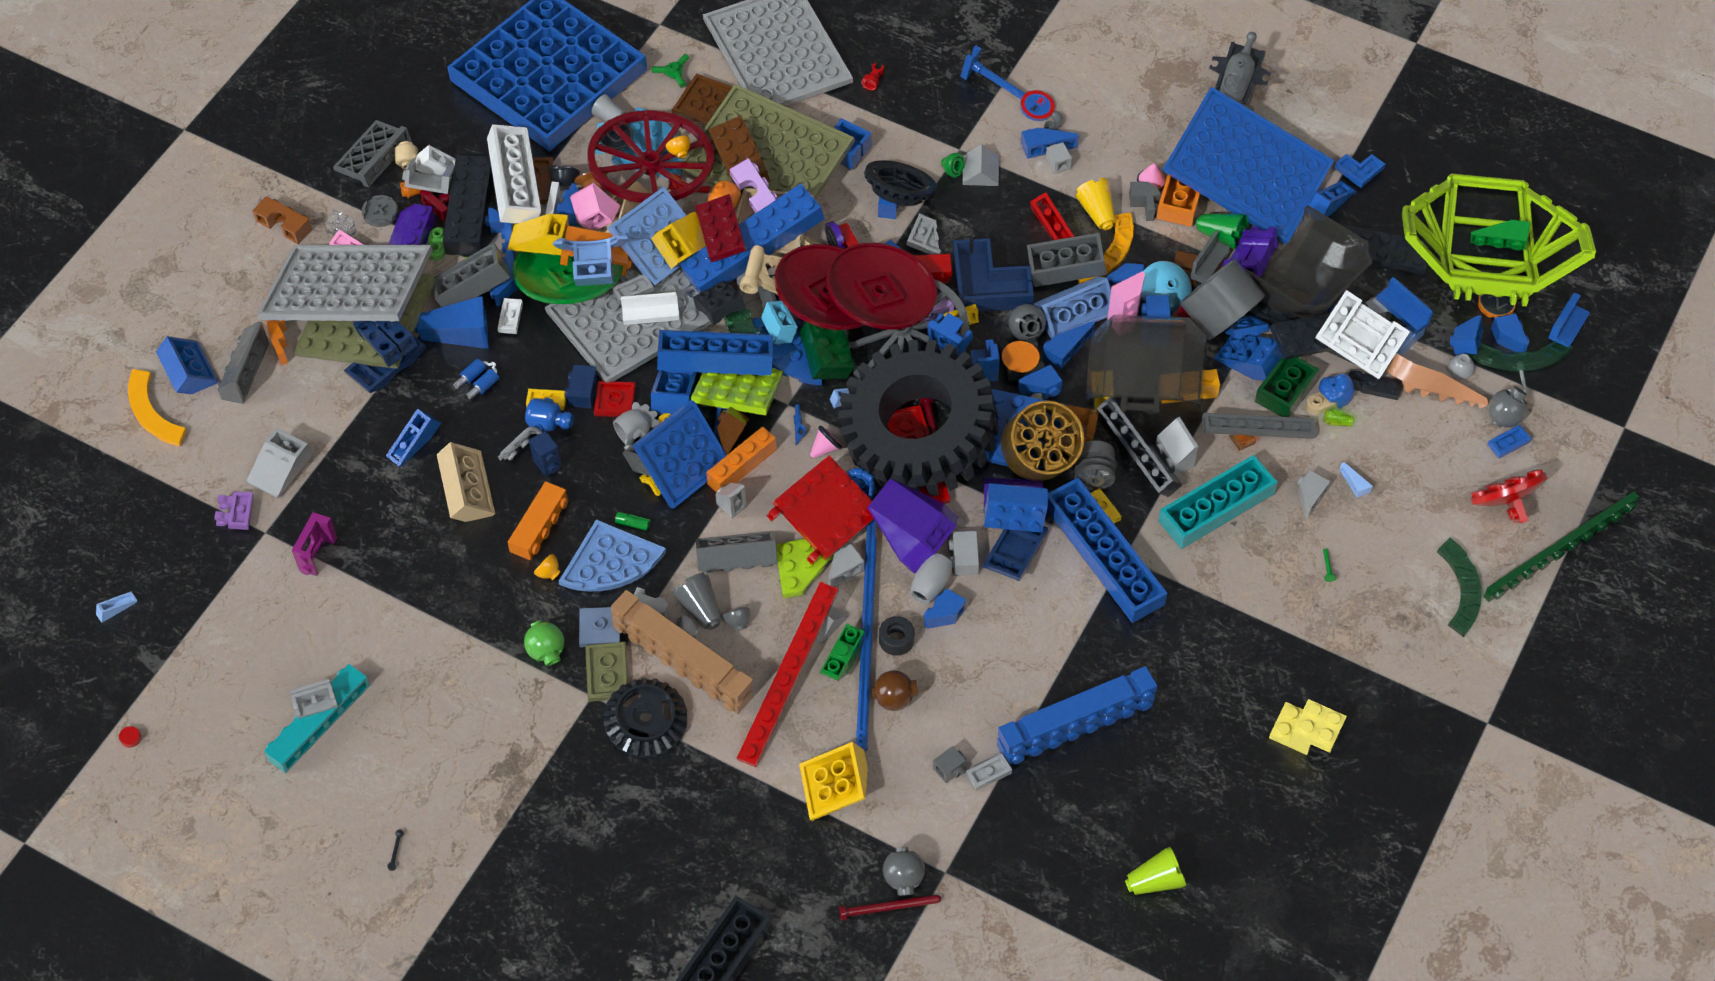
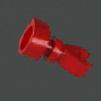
[862,63,884,90]

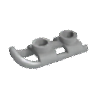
[498,426,542,461]

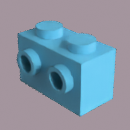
[761,301,797,344]

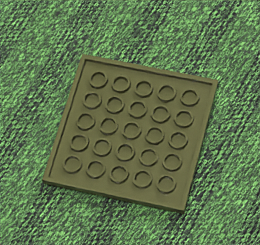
[294,274,436,369]

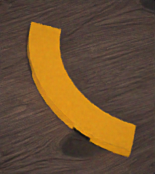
[1078,212,1134,284]
[128,369,186,446]

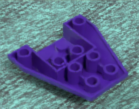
[867,479,958,574]

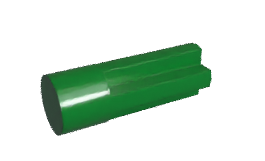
[615,511,650,531]

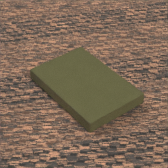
[585,642,628,702]

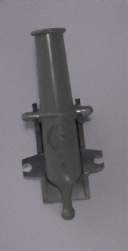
[1203,32,1271,111]

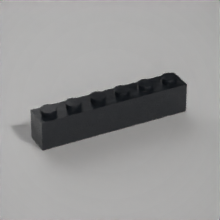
[1097,396,1182,497]

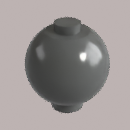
[1008,304,1046,341]
[1488,386,1527,428]
[883,847,925,895]

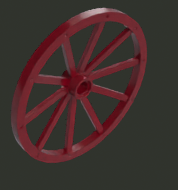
[587,110,714,203]

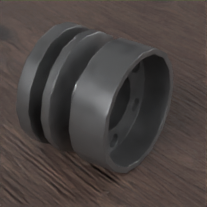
[1074,441,1115,490]

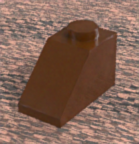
[717,407,750,455]

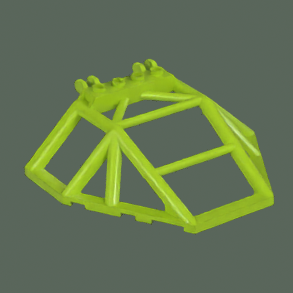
[1402,174,1596,306]

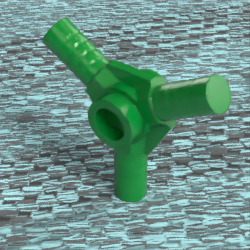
[652,54,689,88]

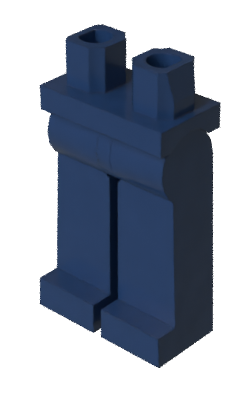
[352,321,418,367]

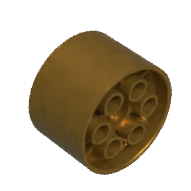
[1001,401,1084,481]

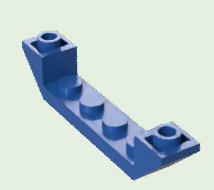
[485,208,517,306]

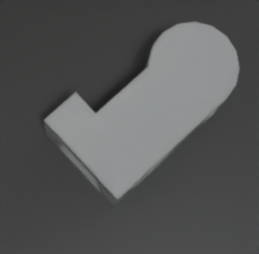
[634,587,668,617]

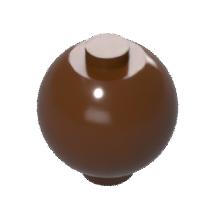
[872,670,918,711]

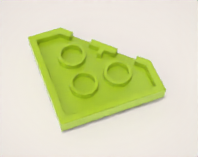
[776,539,836,598]

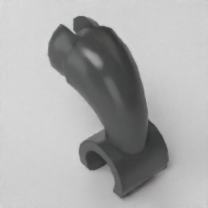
[1044,111,1063,130]

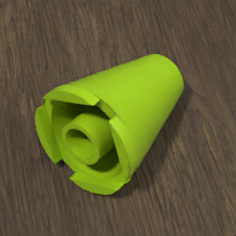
[1125,847,1187,895]

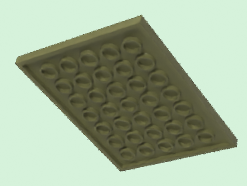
[681,84,855,200]

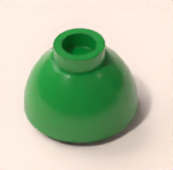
[941,153,965,178]

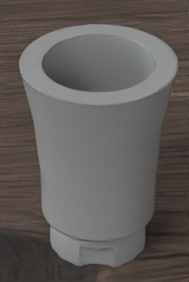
[591,94,629,126]

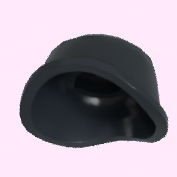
[549,165,580,187]

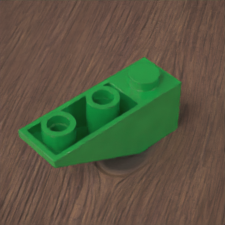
[1471,220,1530,250]

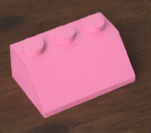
[1107,271,1145,335]

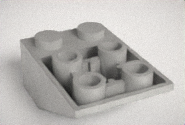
[246,428,312,499]

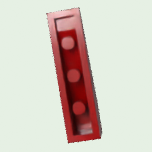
[1030,192,1074,240]

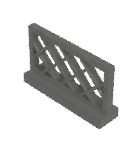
[333,120,412,188]

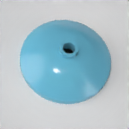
[1141,261,1192,315]

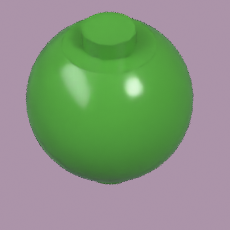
[524,620,564,666]

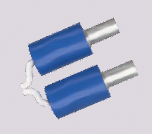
[453,359,499,399]

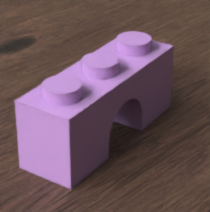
[730,158,778,213]

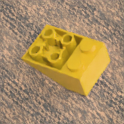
[651,211,706,269]
[508,213,568,255]

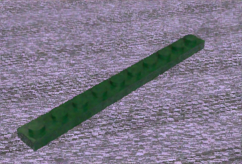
[1484,491,1639,602]

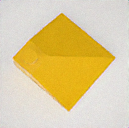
[799,742,868,821]

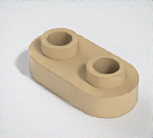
[1306,392,1337,414]

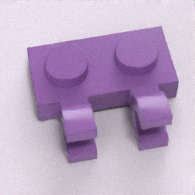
[214,491,254,530]

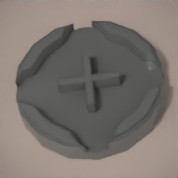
[362,195,398,227]

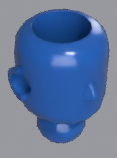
[525,398,574,432]

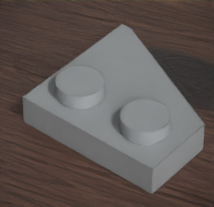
[906,214,941,255]

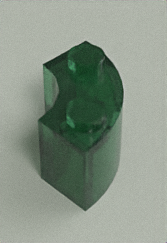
[724,309,760,334]

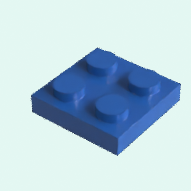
[1223,315,1269,339]

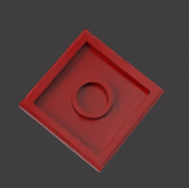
[594,381,636,417]

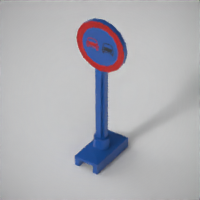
[960,45,1055,121]

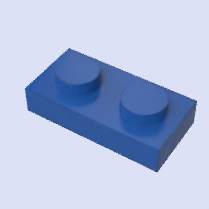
[1487,425,1531,458]

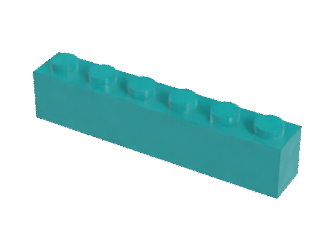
[264,664,370,774]

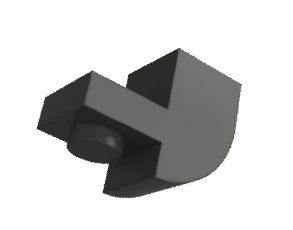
[1129,182,1161,221]

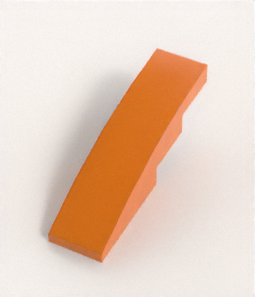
[266,295,288,366]

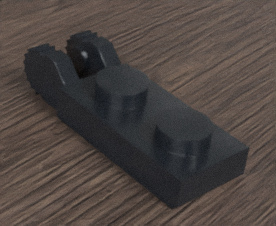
[1348,370,1402,400]

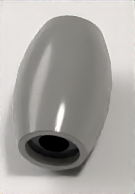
[910,553,953,604]

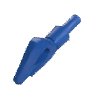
[793,404,807,445]

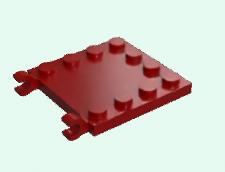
[767,455,874,565]

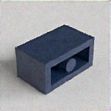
[565,365,598,408]
[529,431,562,477]

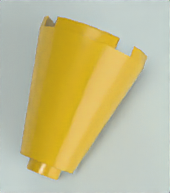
[1075,178,1116,230]

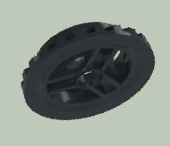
[864,160,937,206]
[604,678,688,759]

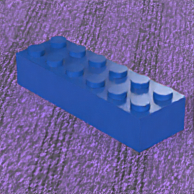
[657,330,773,376]

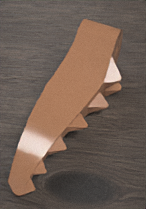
[1385,353,1489,409]

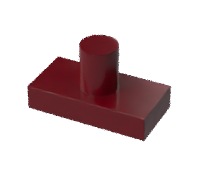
[420,190,450,223]

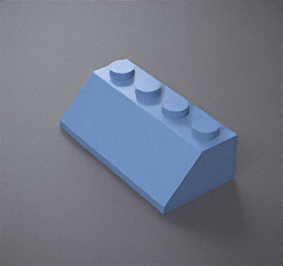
[1034,276,1111,339]

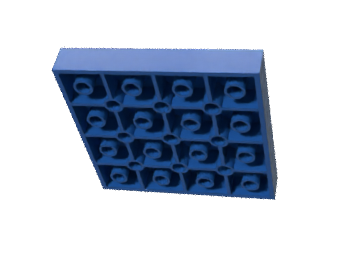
[448,0,647,152]

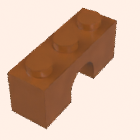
[252,196,312,244]

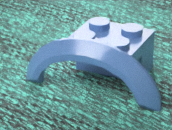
[553,233,627,286]

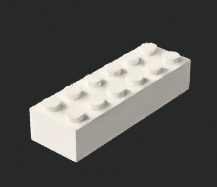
[487,124,541,223]

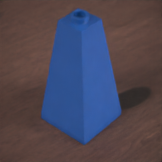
[415,297,489,348]

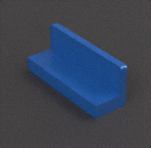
[1376,277,1433,334]
[1549,293,1590,347]

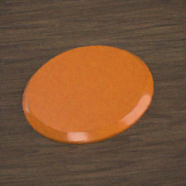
[1002,341,1040,373]

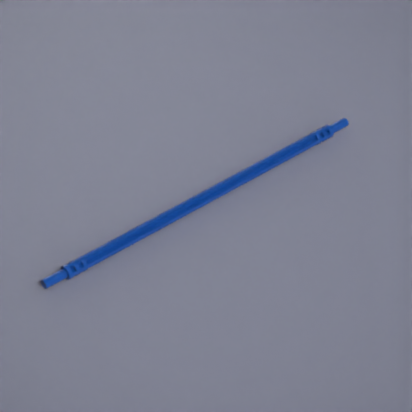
[856,486,878,751]

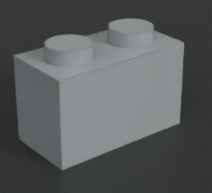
[949,531,979,576]

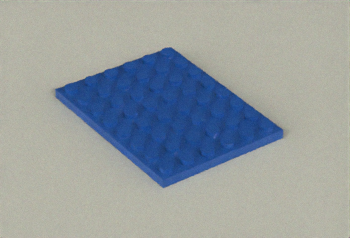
[1162,87,1334,245]

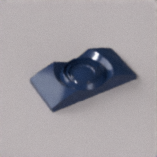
[344,335,426,393]
[983,526,1048,581]

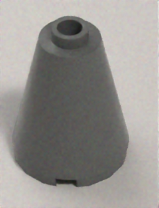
[672,572,722,630]

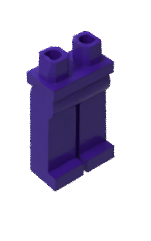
[1223,226,1278,280]

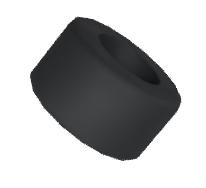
[879,616,915,656]

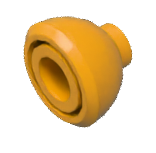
[666,135,690,159]
[534,554,561,580]

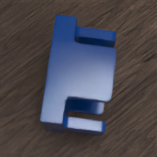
[927,313,973,357]

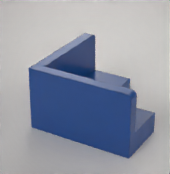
[970,339,1000,382]

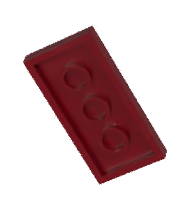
[695,194,746,263]

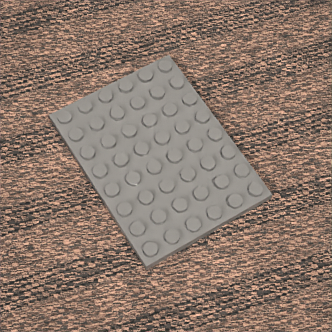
[703,0,853,106]
[257,245,433,322]
[545,261,712,383]

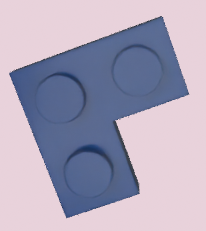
[1334,154,1385,188]

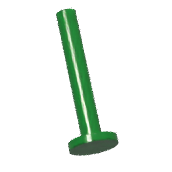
[1323,548,1336,582]

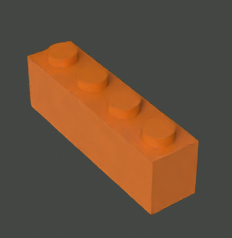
[706,427,777,492]
[508,481,568,560]

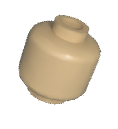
[395,141,418,169]

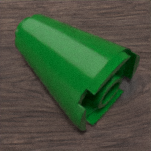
[1196,214,1249,250]

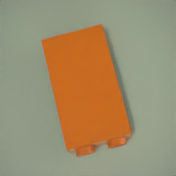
[560,226,632,276]

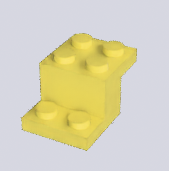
[1269,699,1347,755]

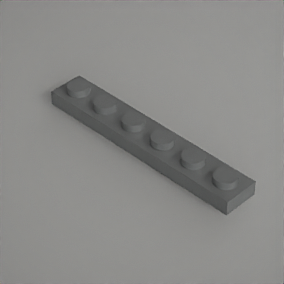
[1202,413,1316,439]

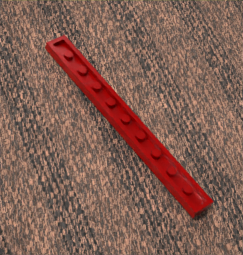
[737,582,839,768]

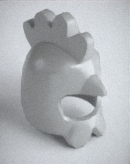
[613,402,660,450]

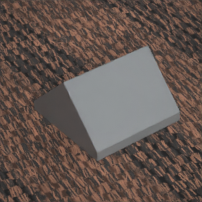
[963,144,999,186]

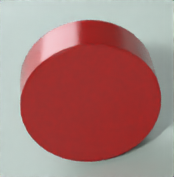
[119,726,141,748]

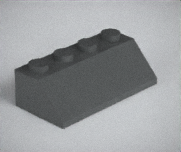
[433,242,510,307]
[217,321,269,404]
[695,531,777,573]

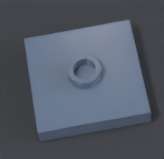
[579,607,620,647]

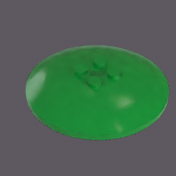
[513,251,623,304]

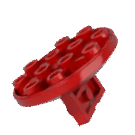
[1470,469,1548,523]

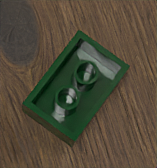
[800,322,855,379]
[1255,357,1319,417]

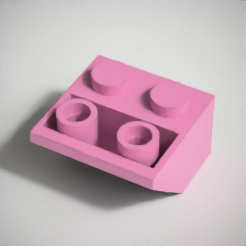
[570,183,620,231]

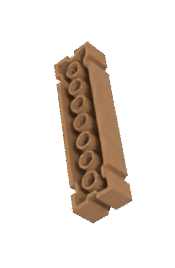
[611,590,753,714]

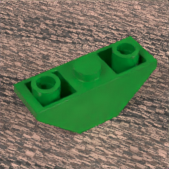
[820,623,865,681]

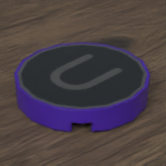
[825,221,846,249]

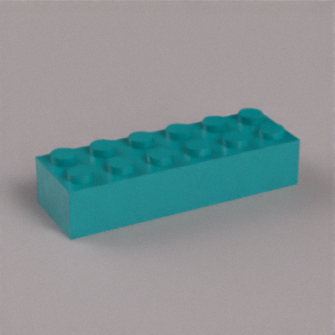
[1158,455,1278,549]

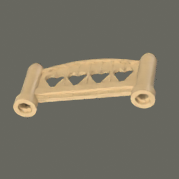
[739,245,783,294]

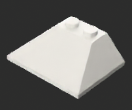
[1315,290,1410,379]

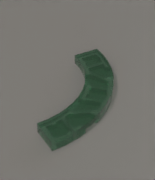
[1468,341,1573,371]
[1437,537,1482,637]

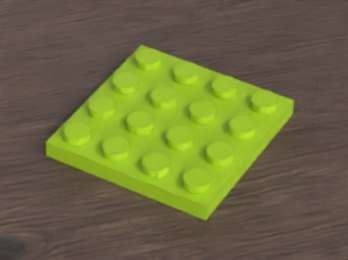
[691,368,783,415]

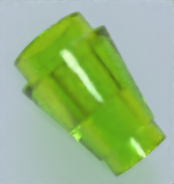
[1323,407,1353,427]

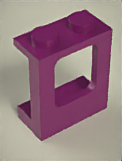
[292,512,337,576]

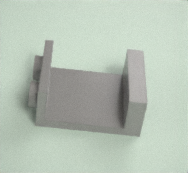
[402,158,455,194]

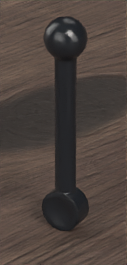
[387,829,404,871]

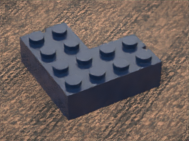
[953,238,1034,312]

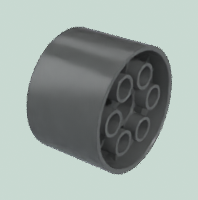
[1179,258,1265,340]

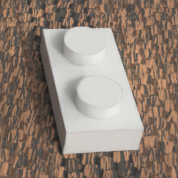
[498,298,523,334]

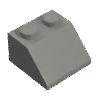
[1155,417,1198,475]

